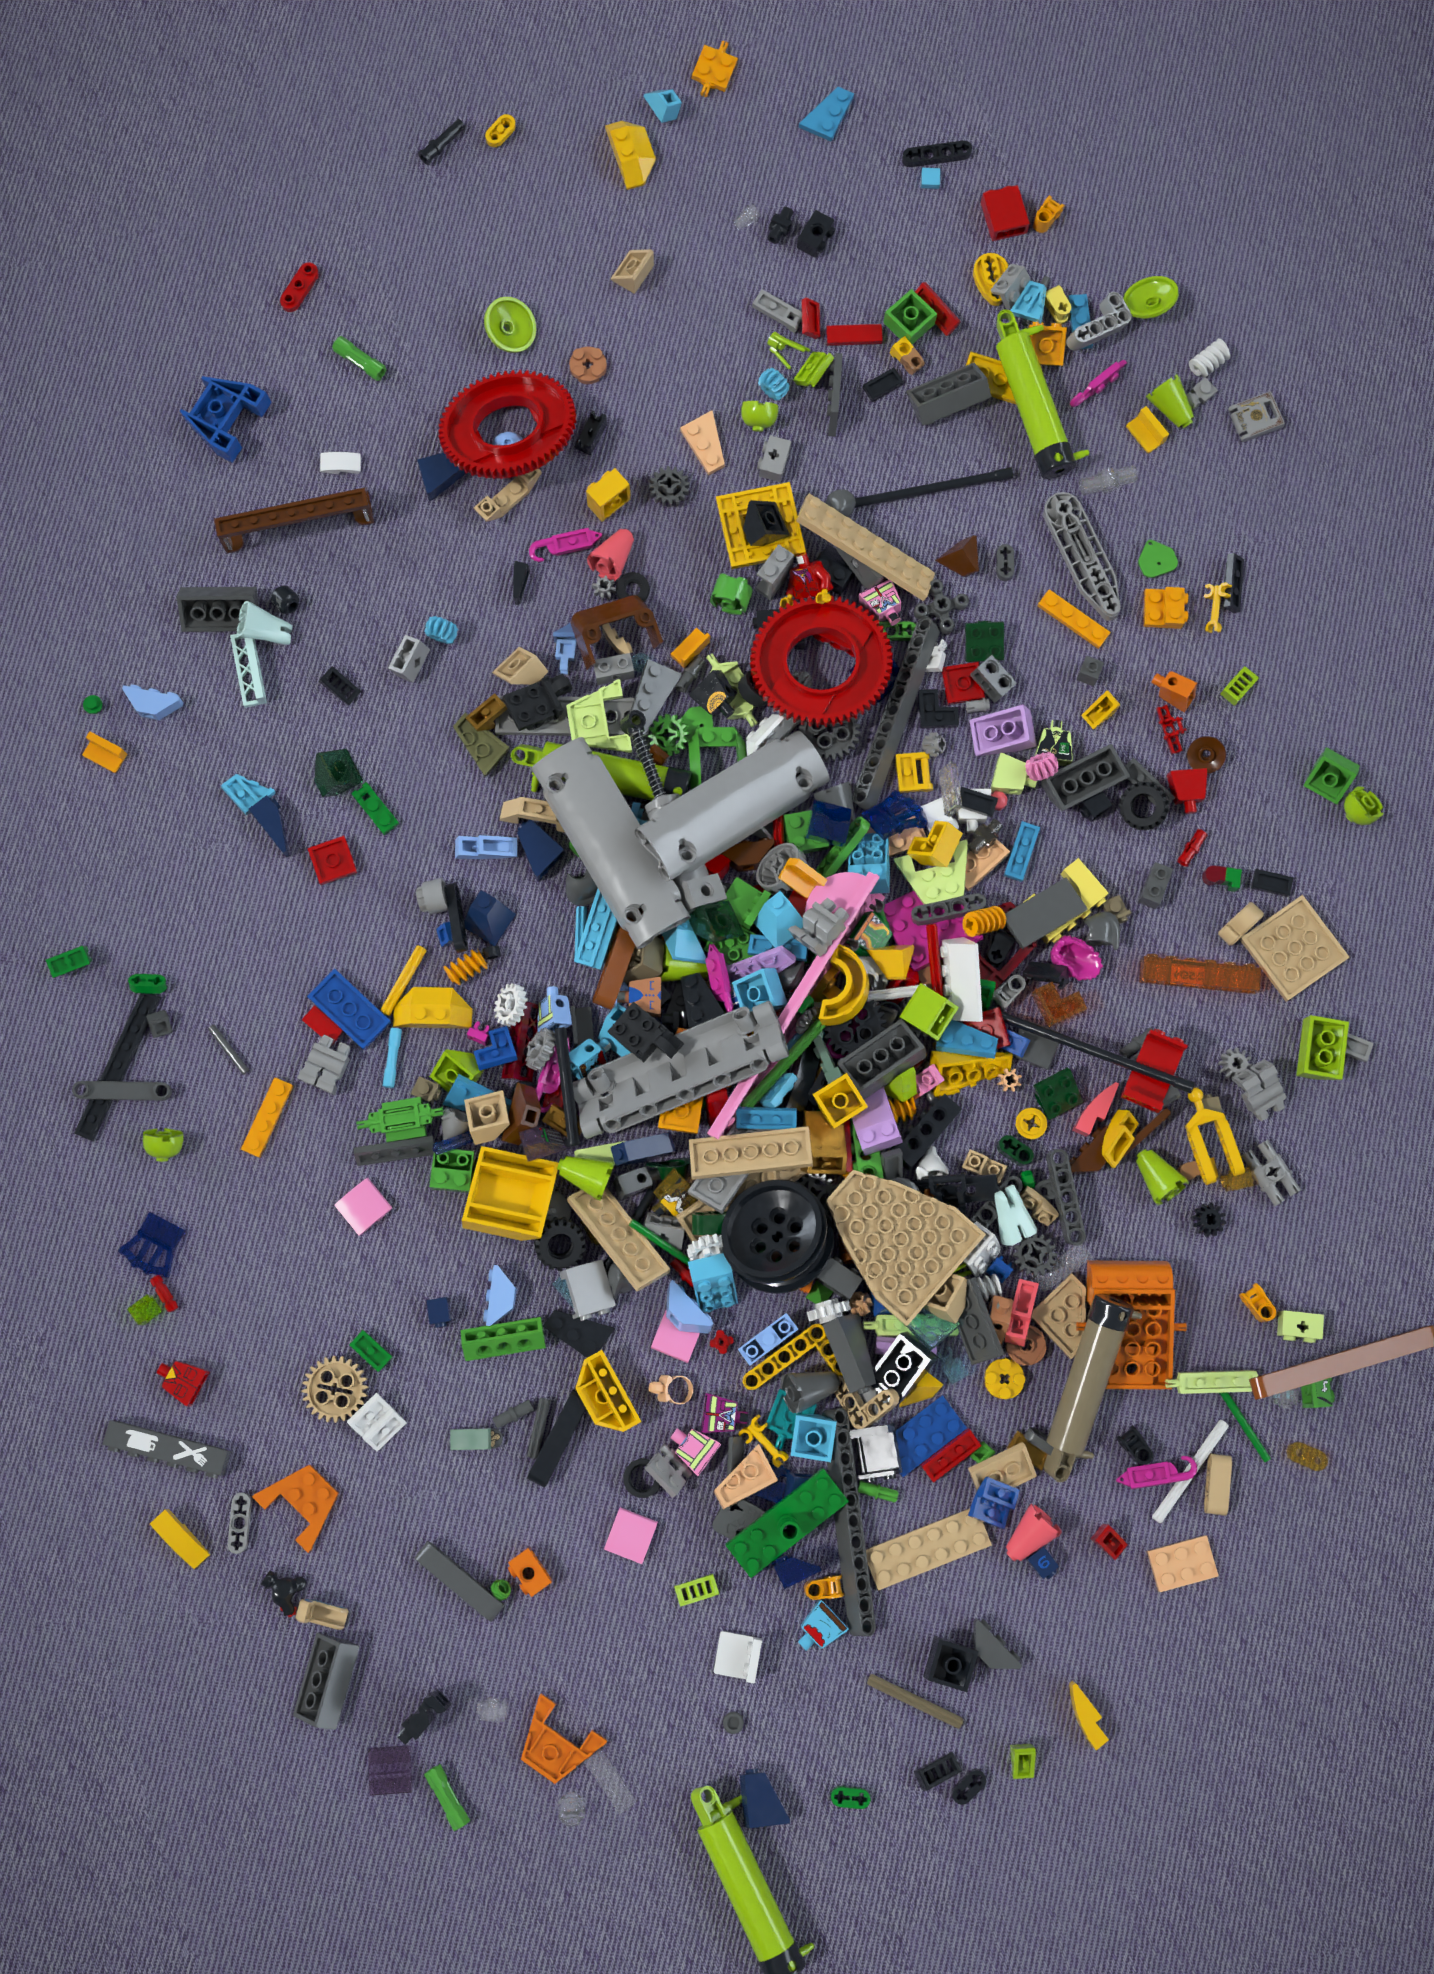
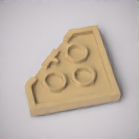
[1031,1273,1086,1359]

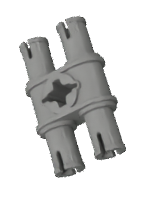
[1241,1139,1301,1207]

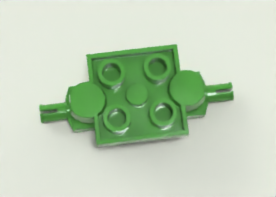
[693,916,756,965]
[356,1097,444,1143]

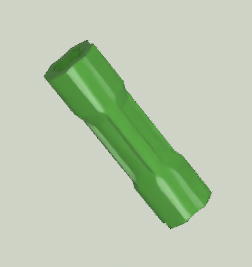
[332,336,387,381]
[424,1764,470,1831]

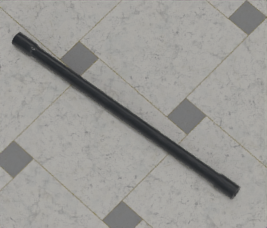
[854,467,1013,508]
[988,1006,1195,1094]

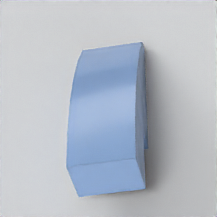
[455,835,517,859]

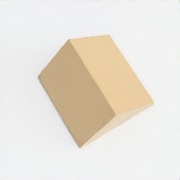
[611,249,654,294]

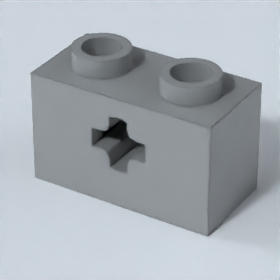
[757,435,791,482]
[388,635,430,683]
[593,653,634,686]
[644,1212,685,1250]

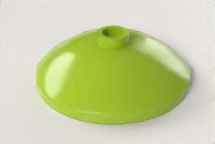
[1123,276,1179,319]
[484,297,536,353]

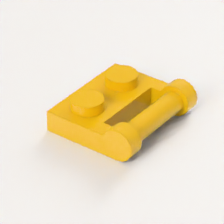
[895,752,933,793]

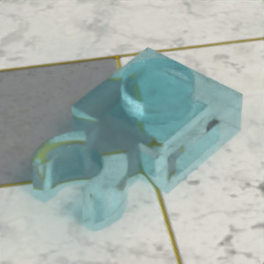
[937,1346,969,1384]

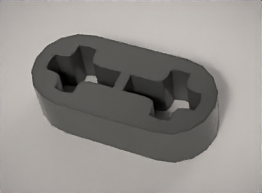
[996,544,1014,581]
[1024,1427,1054,1456]

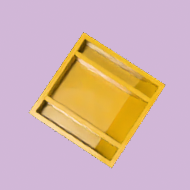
[462,1146,559,1241]

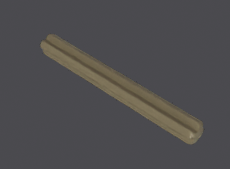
[867,1674,964,1729]

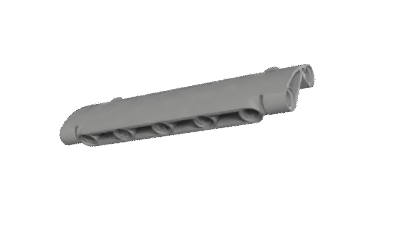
[634,731,830,882]
[532,737,691,949]
[573,1000,789,1139]

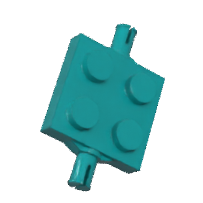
[766,1389,817,1450]

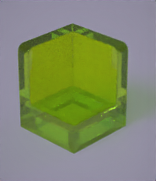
[127,1294,162,1326]

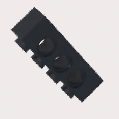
[892,1094,962,1171]

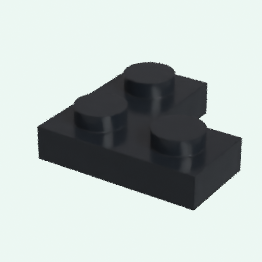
[918,689,959,728]

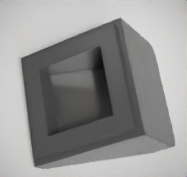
[146,1010,172,1038]

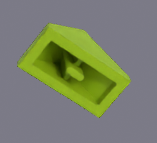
[884,1067,917,1102]
[1010,1744,1036,1779]

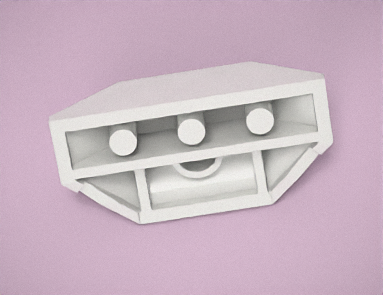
[746,714,801,756]

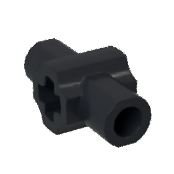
[767,206,794,244]

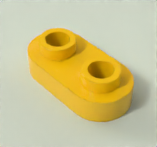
[485,114,516,147]

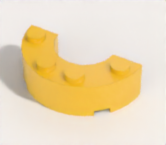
[819,944,869,1026]

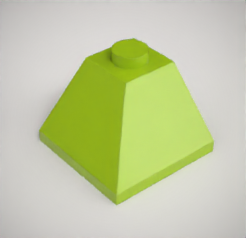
[429,1049,485,1093]

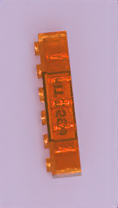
[1139,954,1261,994]

